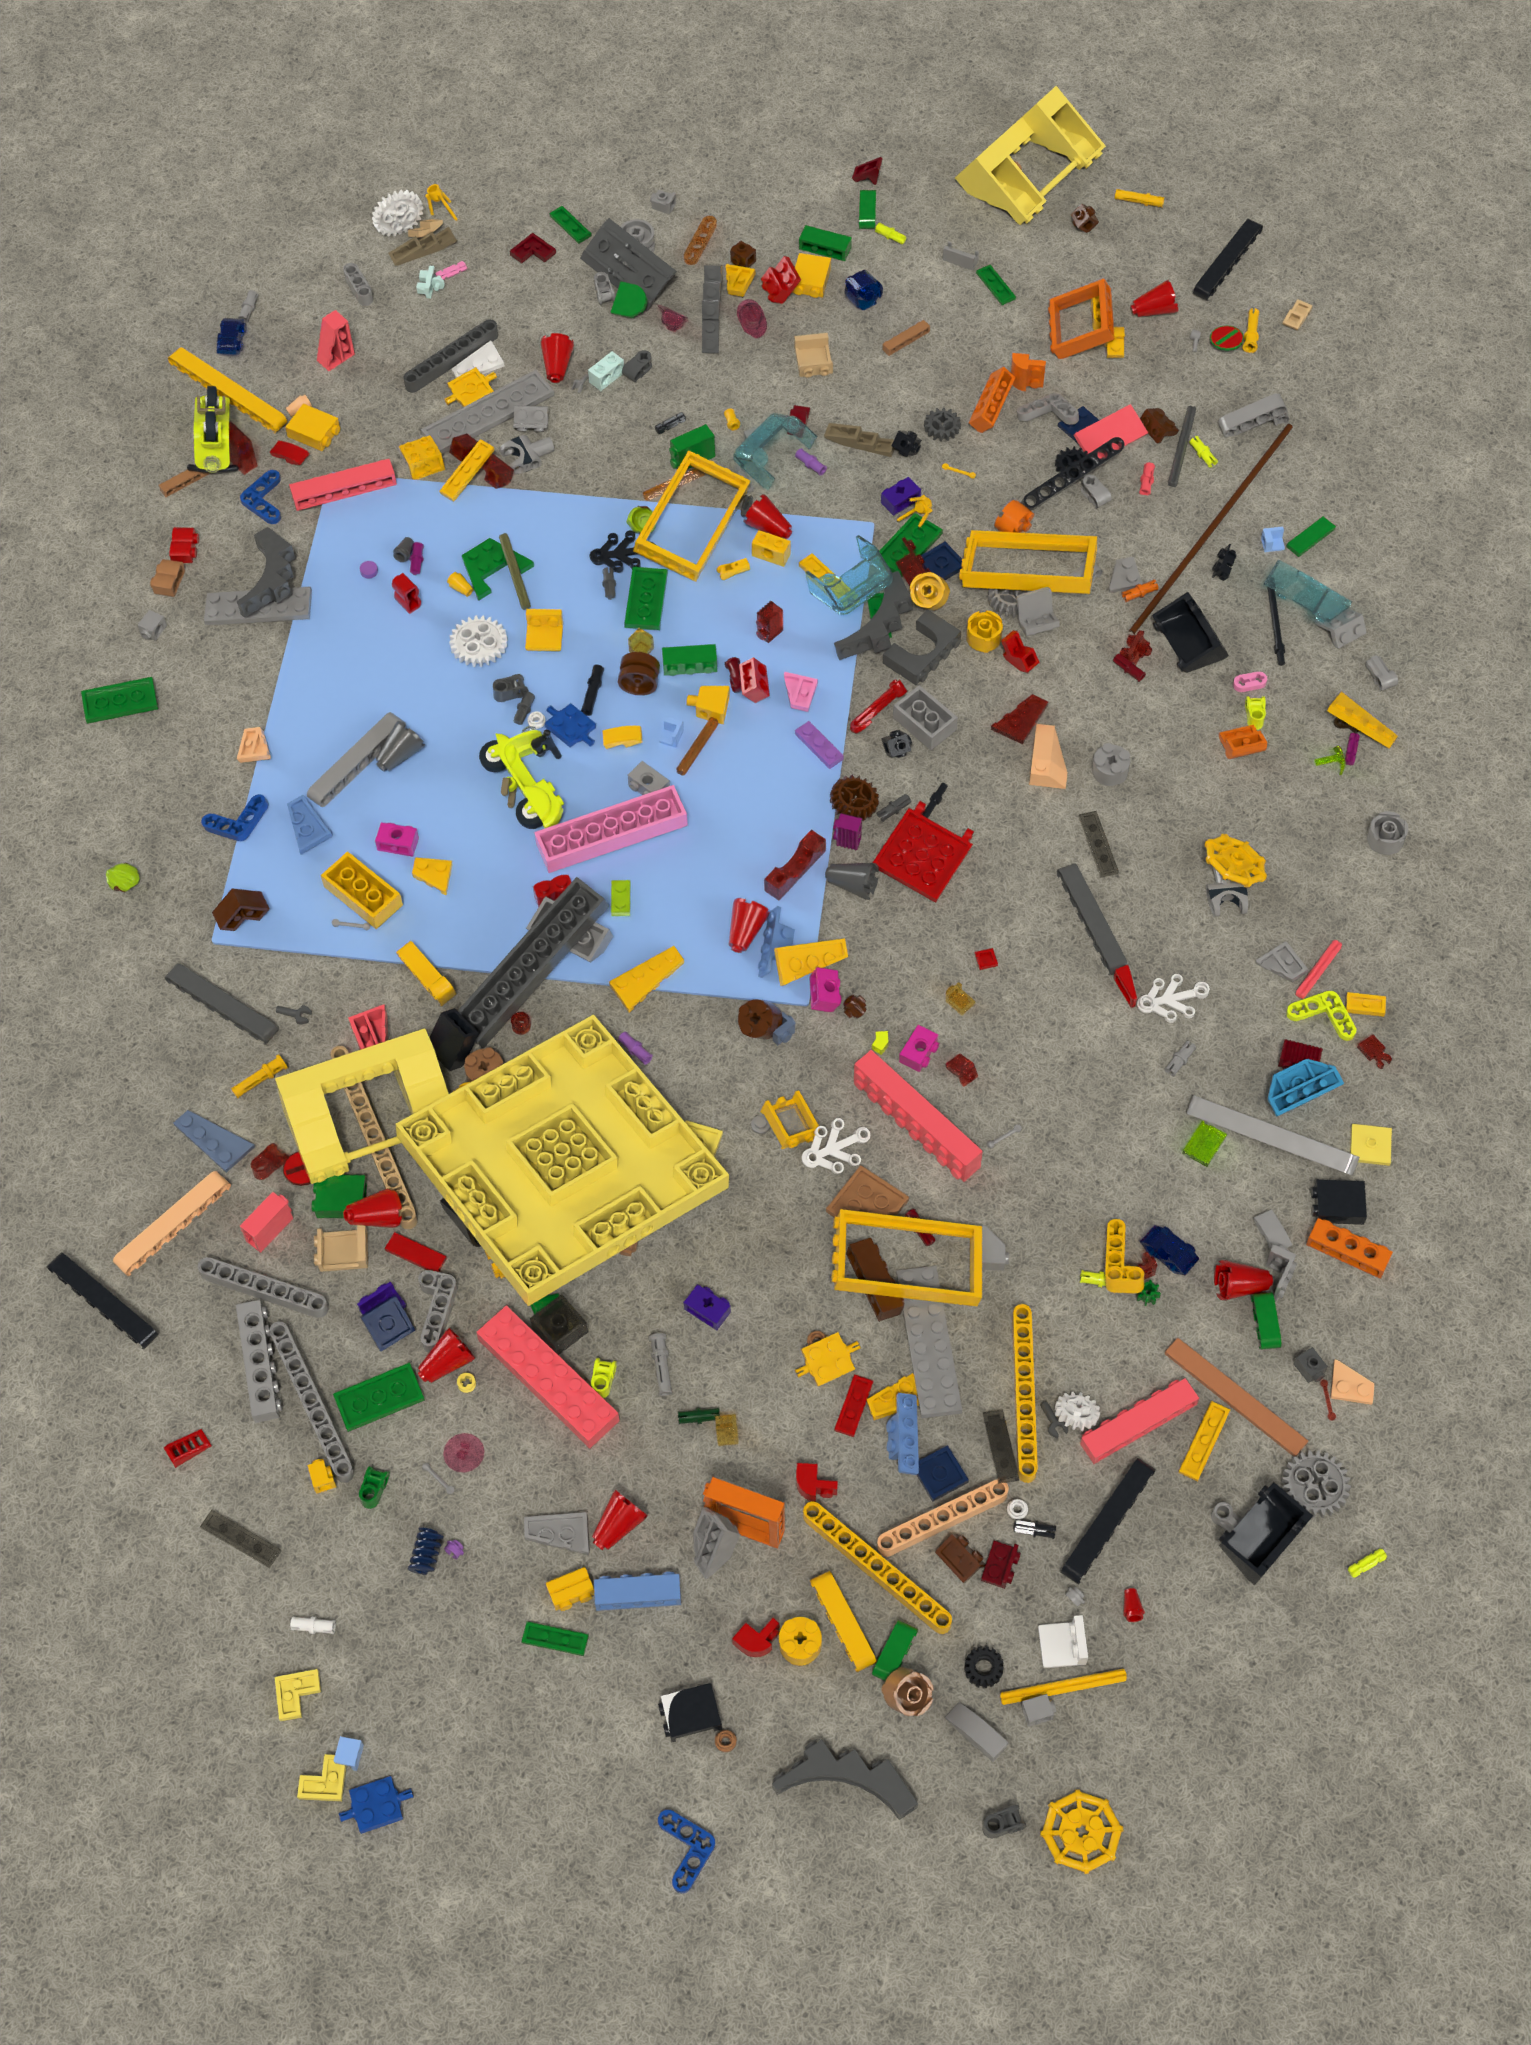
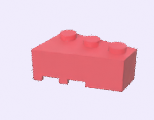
[317,310,355,371]
[348,1004,388,1050]

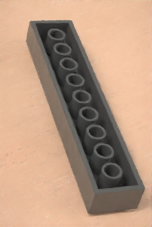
[458,877,609,1049]

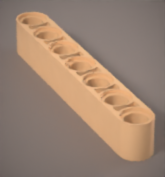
[113,1171,231,1276]
[877,1479,1009,1557]

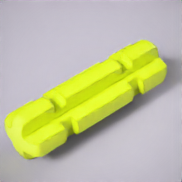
[1348,1548,1387,1578]

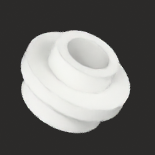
[527,711,546,729]
[1007,1499,1028,1520]

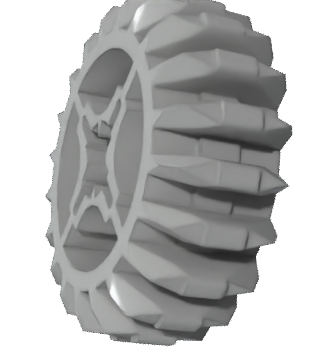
[988,589,1031,618]

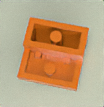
[1011,353,1046,391]
[1219,724,1267,759]

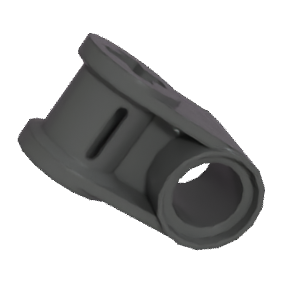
[622,350,652,383]
[493,674,529,702]
[982,1805,1027,1839]

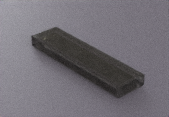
[1078,811,1119,878]
[983,1409,1019,1484]
[200,1510,281,1569]

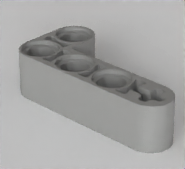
[1218,394,1289,437]
[418,1270,458,1353]

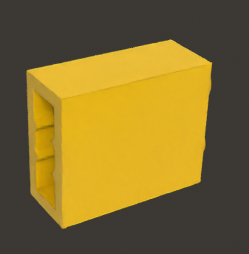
[792,253,831,298]
[285,403,340,451]

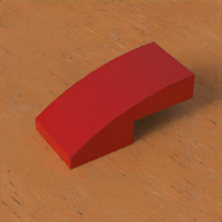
[270,440,309,465]

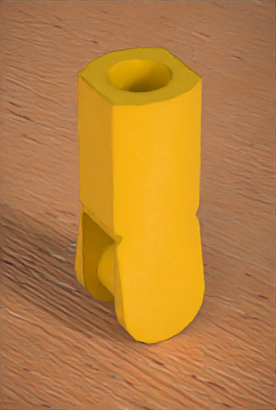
[717,558,750,580]

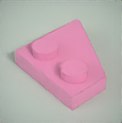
[784,672,818,712]

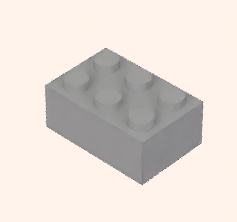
[893,685,958,750]

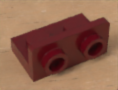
[981,1540,1021,1589]

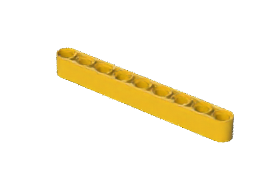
[168,347,287,434]
[1012,1304,1038,1483]
[803,1502,952,1634]

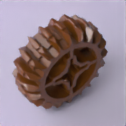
[830,775,879,822]

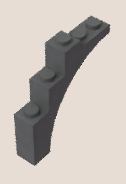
[702,264,723,353]
[237,527,296,618]
[834,571,913,660]
[772,1739,918,1820]

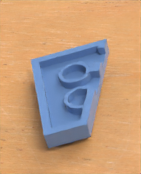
[287,795,332,855]

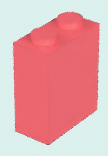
[240,1192,293,1253]

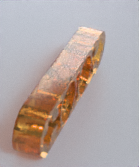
[684,216,717,265]

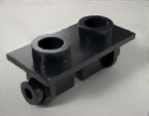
[1212,544,1237,581]

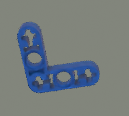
[240,470,281,524]
[201,794,268,841]
[658,1810,715,1894]

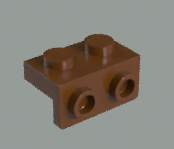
[1140,408,1179,444]

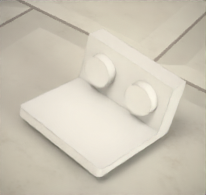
[1038,1615,1088,1668]

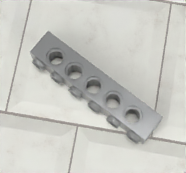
[236,1300,282,1423]

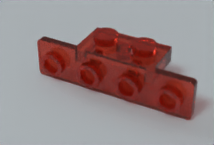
[896,537,932,586]

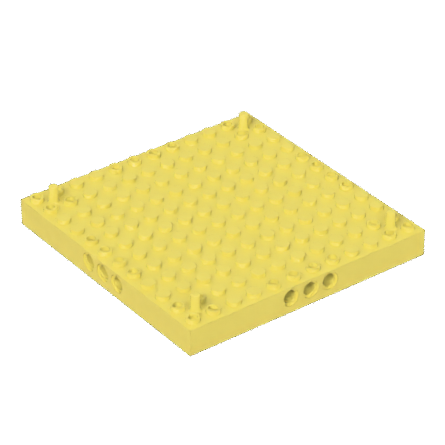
[395,1015,729,1306]

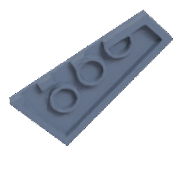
[173,1110,255,1173]

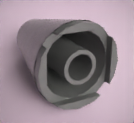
[376,721,425,771]
[825,863,879,900]

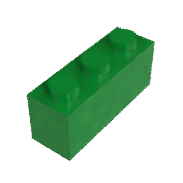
[799,225,852,261]
[662,644,717,676]

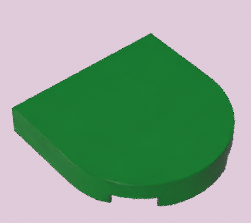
[610,282,648,318]

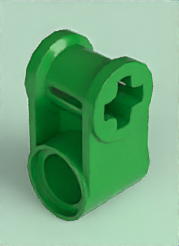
[359,1466,390,1509]

